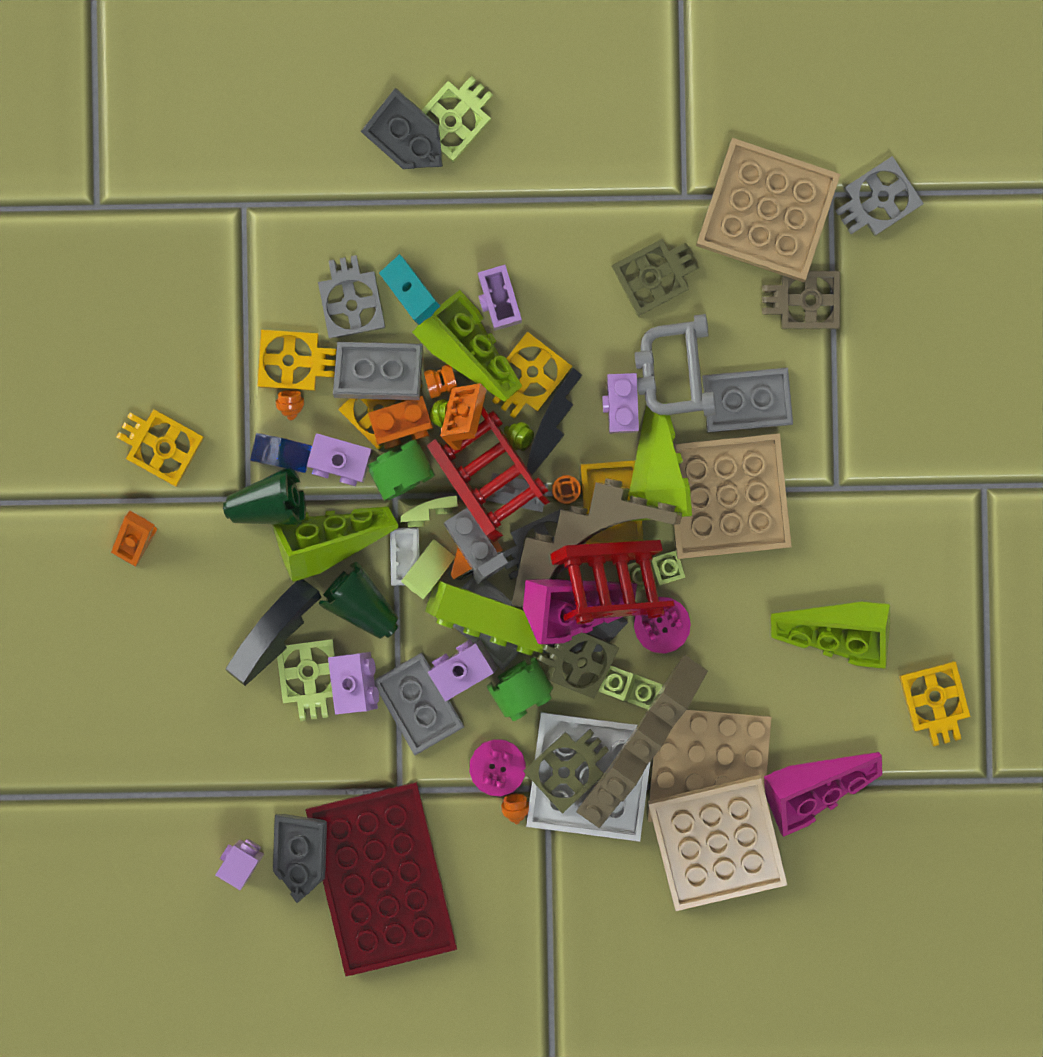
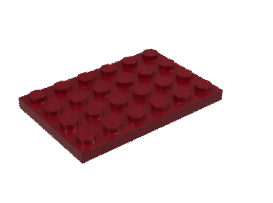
[305,781,457,977]

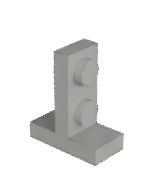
[443,508,508,584]

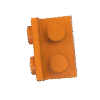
[440,383,487,450]
[368,396,433,449]

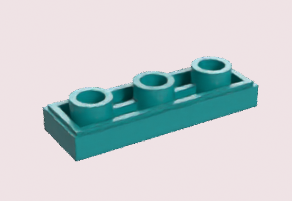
[379,254,440,325]

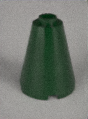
[223,468,306,525]
[319,561,399,639]

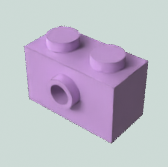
[478,265,522,331]
[602,373,639,434]
[307,433,373,486]
[428,639,498,701]
[328,652,379,715]
[216,839,264,890]

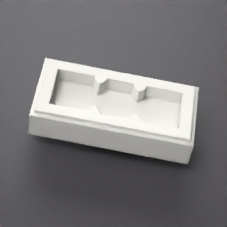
[390,528,420,586]

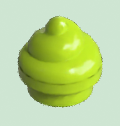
[429,399,448,428]
[504,422,534,451]

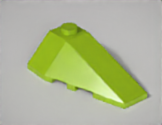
[412,290,522,402]
[629,403,692,521]
[272,506,398,582]
[771,602,890,669]

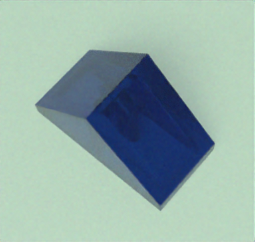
[250,433,312,473]

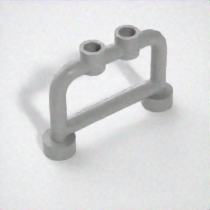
[635,314,716,416]

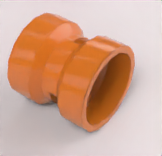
[423,365,457,399]
[552,475,581,504]

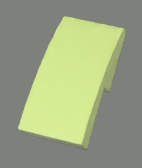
[401,496,458,528]
[401,539,455,599]
[628,551,685,592]
[598,666,663,709]

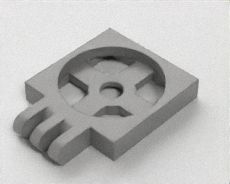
[836,156,924,236]
[318,255,385,339]

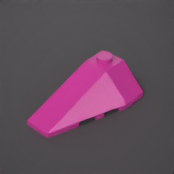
[523,579,637,644]
[764,752,882,837]

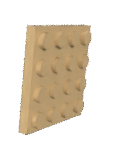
[696,138,841,282]
[673,433,792,559]
[647,709,771,822]
[648,775,787,911]

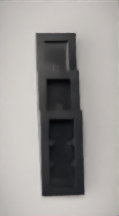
[527,368,582,476]
[226,579,322,686]

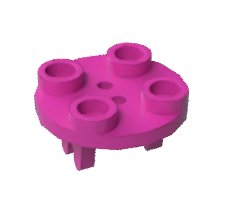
[634,597,691,654]
[469,739,526,796]

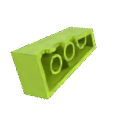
[425,580,544,656]

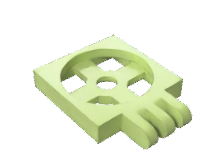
[422,76,493,163]
[277,639,335,721]

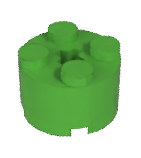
[367,439,435,501]
[487,657,554,721]

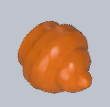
[276,390,304,421]
[501,793,529,825]

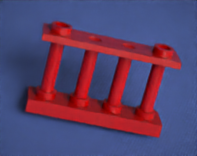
[426,407,550,542]
[550,540,675,624]

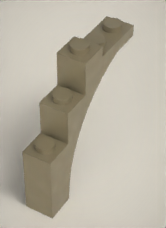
[511,478,682,607]
[576,655,708,829]

